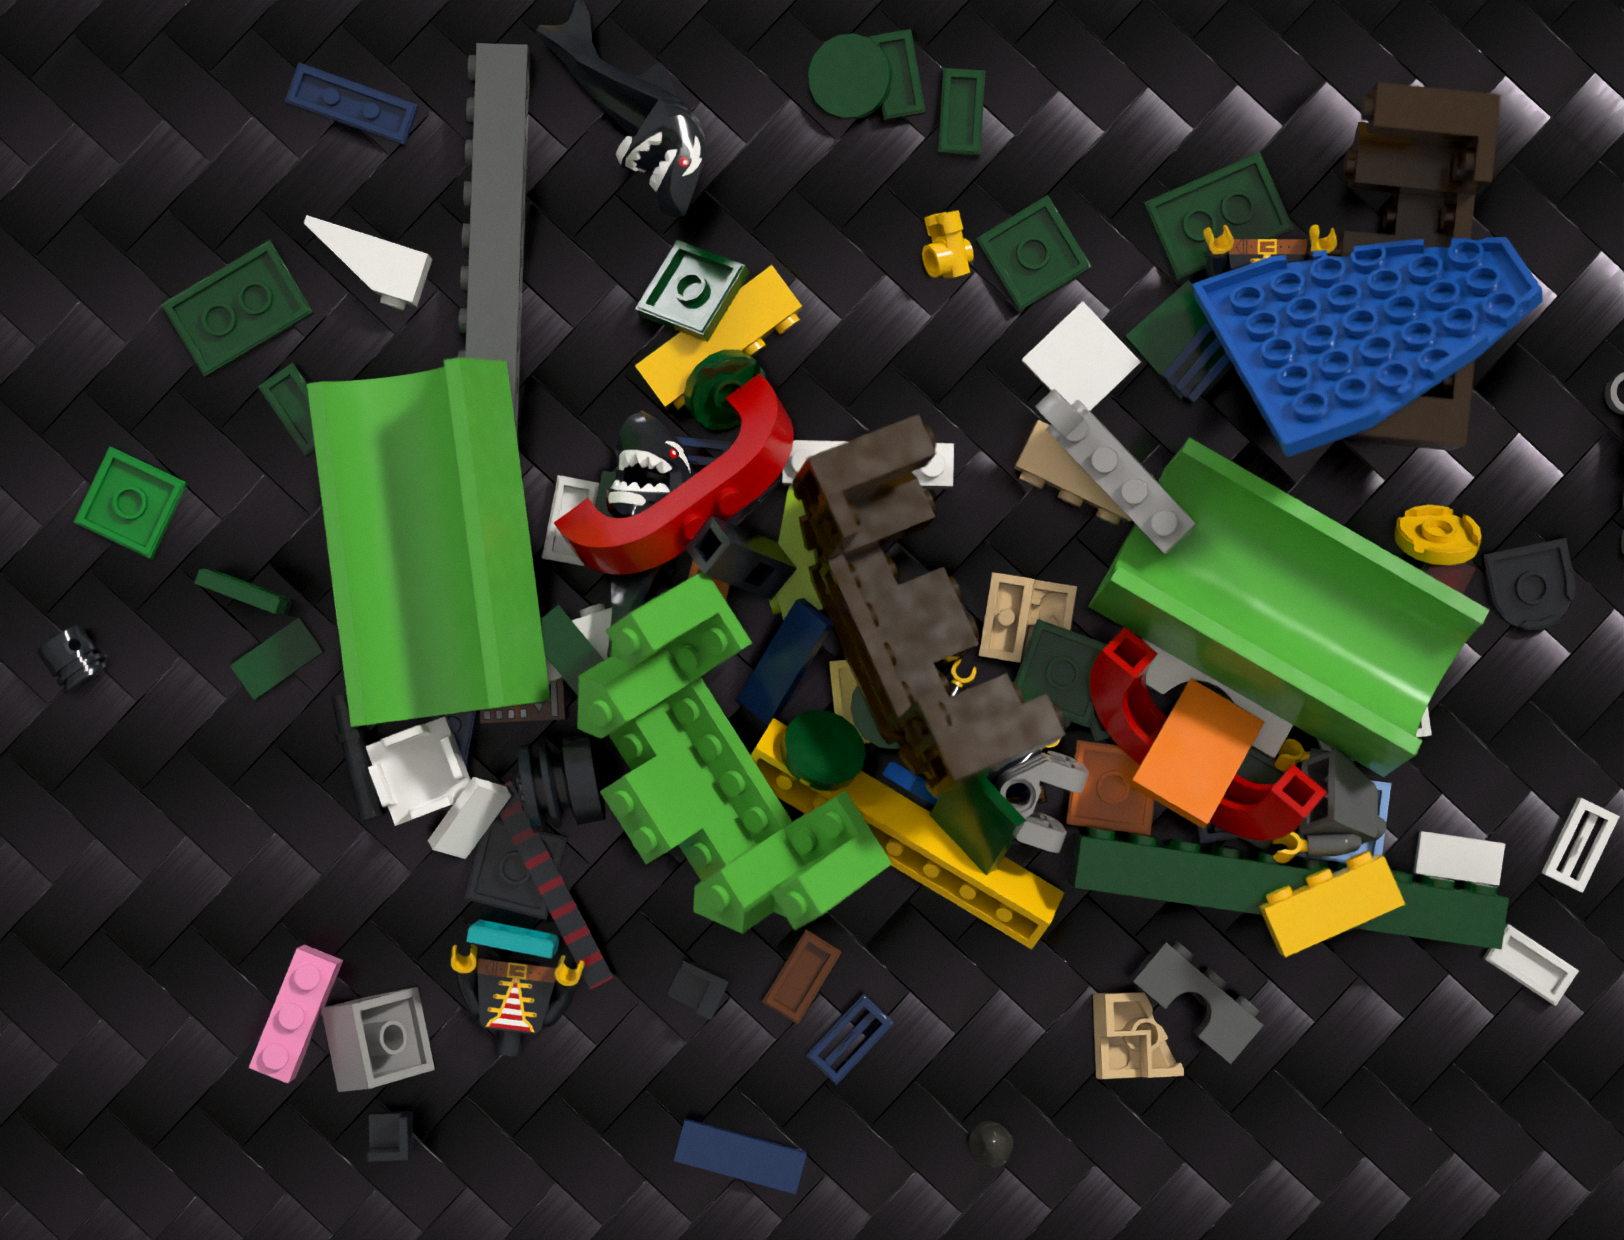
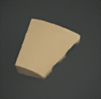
[1093,992,1184,1079]

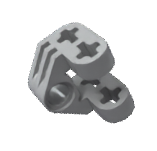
[995,751,1089,853]

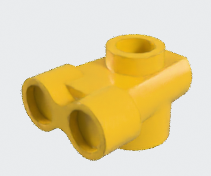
[922,210,974,278]

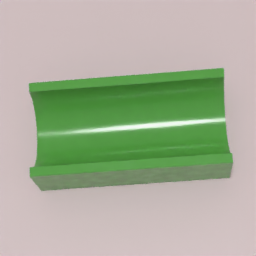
[307,357,551,727]
[1088,437,1489,777]

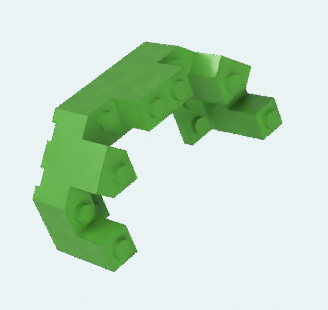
[577,572,892,934]

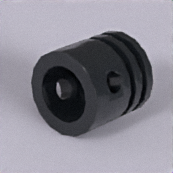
[37,624,108,694]

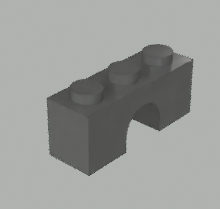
[1129,940,1264,1064]

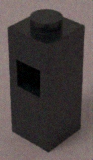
[685,516,797,600]

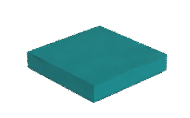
[466,919,560,958]

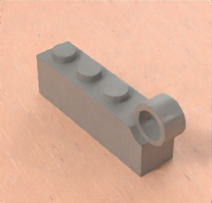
[1035,388,1199,554]

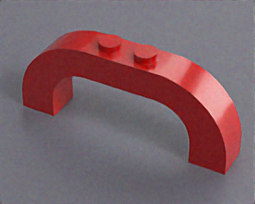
[554,373,794,575]
[1089,627,1327,841]

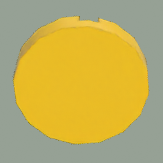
[1394,505,1482,565]

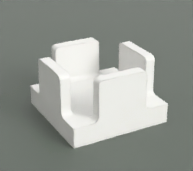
[365,716,471,826]

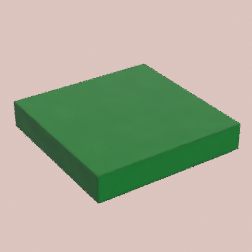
[73,446,188,559]

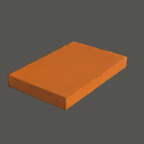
[1129,678,1265,829]

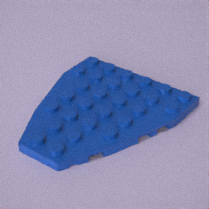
[1192,237,1543,457]

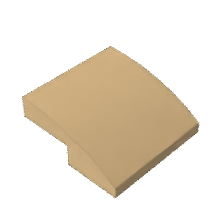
[979,572,1078,663]

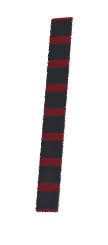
[499,781,613,989]

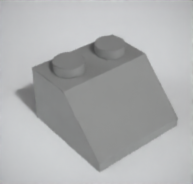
[321,987,435,1092]

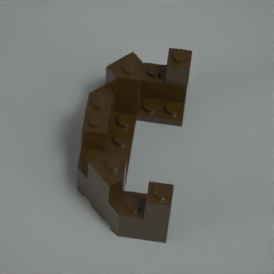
[1329,82,1501,451]
[792,414,1065,798]

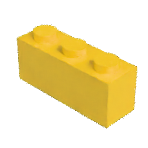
[1259,851,1405,957]

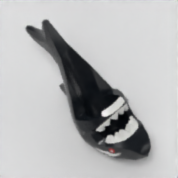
[535,0,705,217]
[606,411,694,658]

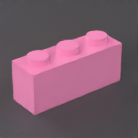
[249,945,343,1083]

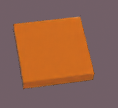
[1066,740,1155,835]

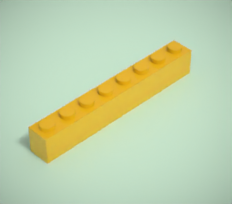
[751,718,1065,950]

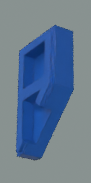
[882,762,940,805]

